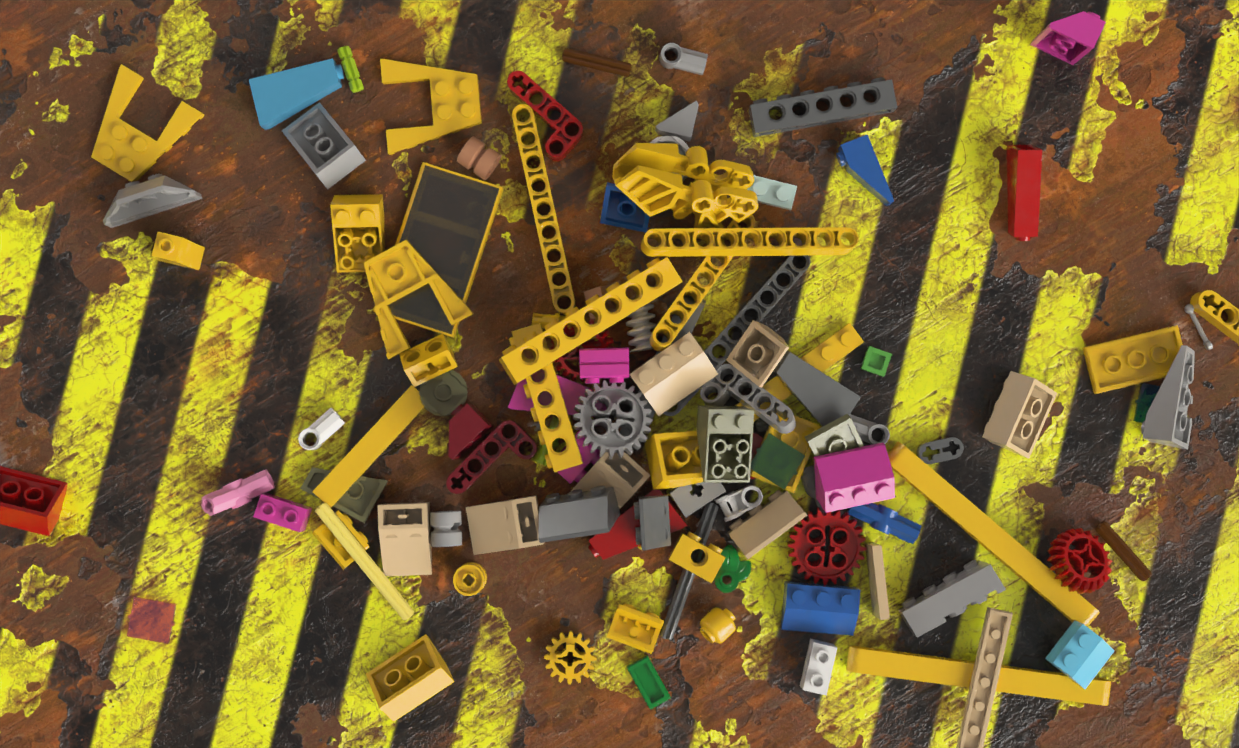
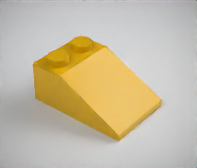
[645,431,703,490]

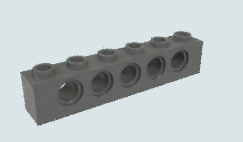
[748,77,897,137]

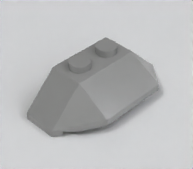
[103,174,202,228]

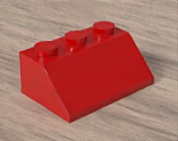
[0,466,68,536]

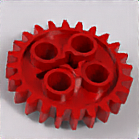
[787,507,867,585]

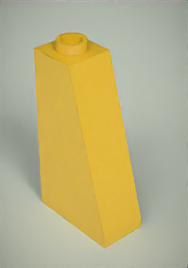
[151,232,205,270]

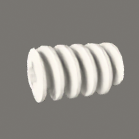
[626,304,658,352]

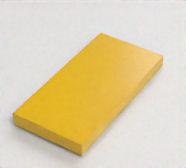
[1083,325,1183,394]

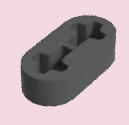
[917,437,964,464]

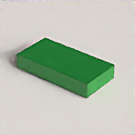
[626,655,671,710]

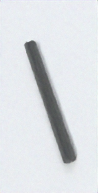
[660,502,719,640]

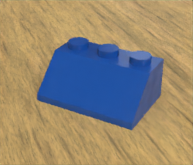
[781,581,861,636]

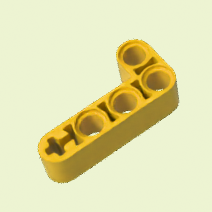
[1190,290,1239,345]

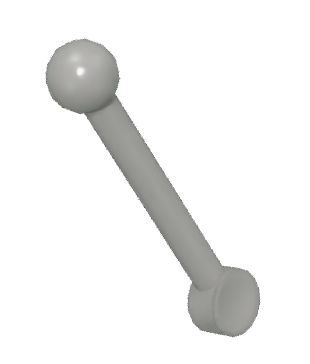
[1184,304,1213,350]

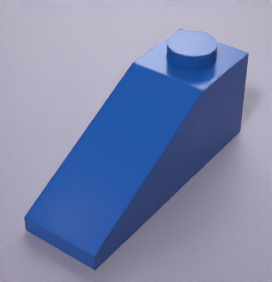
[836,135,894,206]

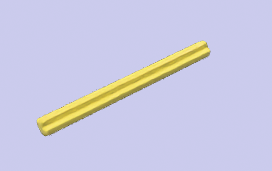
[315,503,414,620]

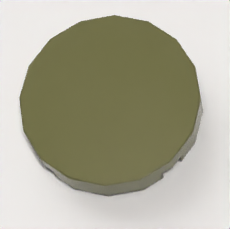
[419,370,468,417]

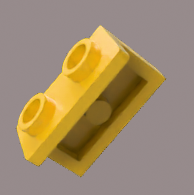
[312,510,369,570]
[606,604,664,654]

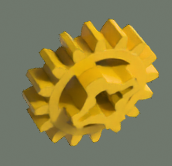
[544,630,597,685]

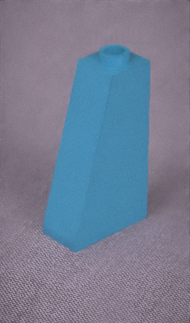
[249,58,344,130]

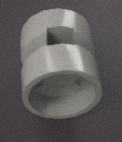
[430,511,462,547]

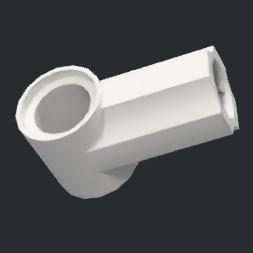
[298,408,345,450]

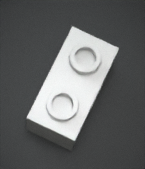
[800,639,837,696]

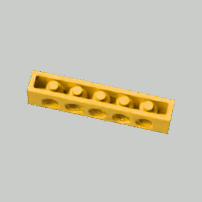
[509,323,583,472]

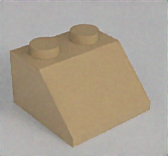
[726,320,789,388]

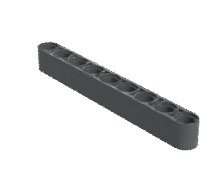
[663,255,810,416]

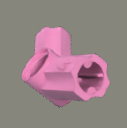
[201,469,275,516]

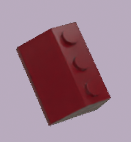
[449,404,494,460]

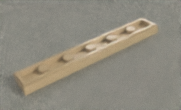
[956,607,1013,748]

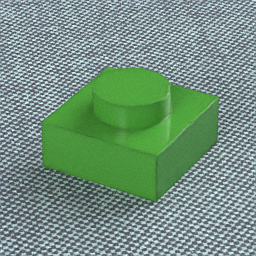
[860,346,892,377]

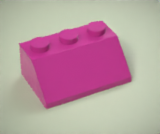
[1030,11,1106,65]
[814,443,895,513]

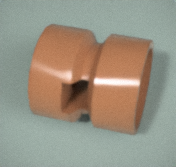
[457,136,502,181]

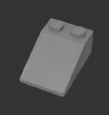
[282,102,366,189]

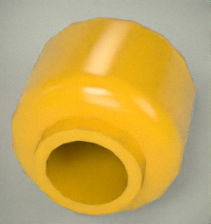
[700,607,736,644]

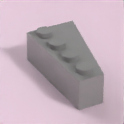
[898,560,1006,637]

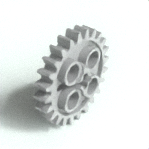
[573,380,653,459]

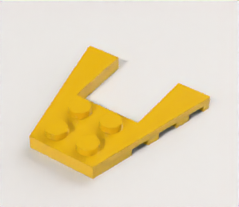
[380,59,482,155]
[91,64,204,182]
[364,240,474,359]

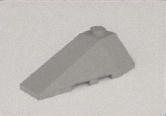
[1141,345,1195,449]

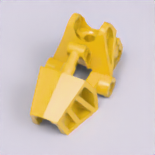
[612,143,758,240]

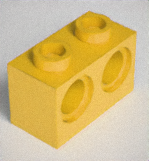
[399,333,458,387]

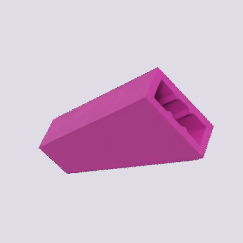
[508,369,607,417]

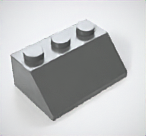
[538,486,620,543]

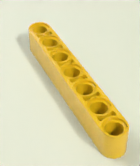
[649,214,755,351]

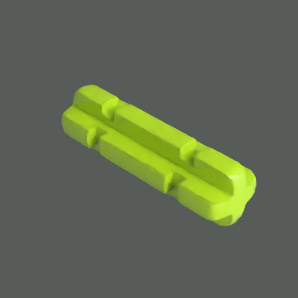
[337,46,364,93]

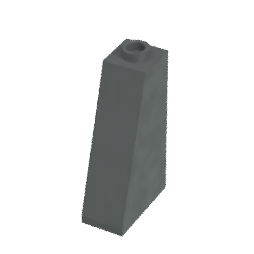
[773,350,861,427]

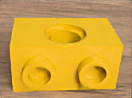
[668,531,726,583]

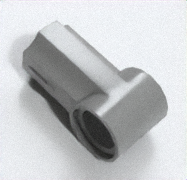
[659,43,708,75]
[849,414,890,445]

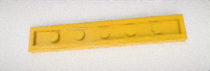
[312,385,425,508]

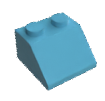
[1045,620,1114,689]

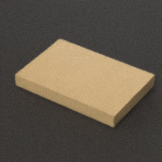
[865,542,890,620]

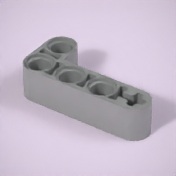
[700,364,796,434]

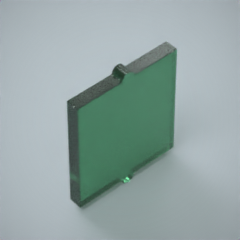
[751,433,805,489]

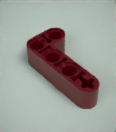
[446,420,538,494]

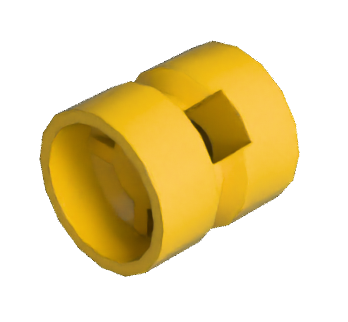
[453,562,487,596]

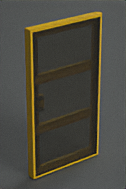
[373,162,504,338]

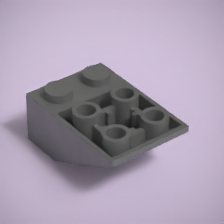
[634,495,671,550]

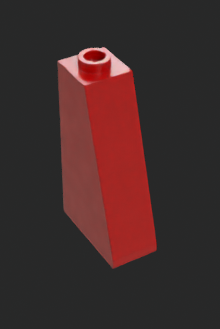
[1006,144,1042,241]
[588,489,687,560]

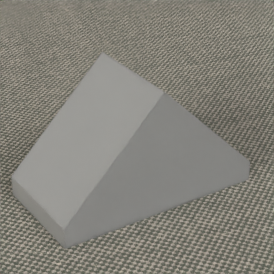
[655,101,699,142]

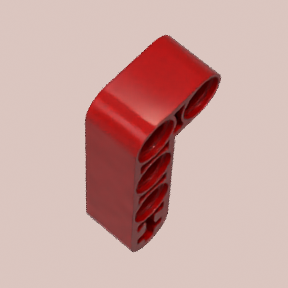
[507,71,583,161]

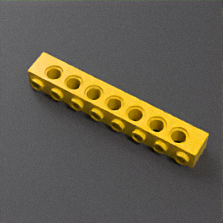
[499,257,683,385]

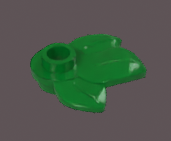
[714,545,751,593]

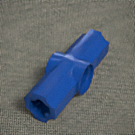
[847,503,922,544]

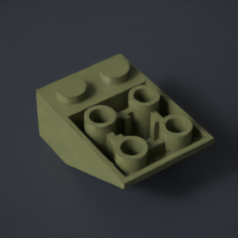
[697,405,754,483]

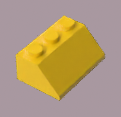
[366,634,454,722]

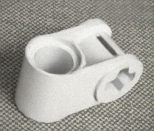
[715,485,763,522]

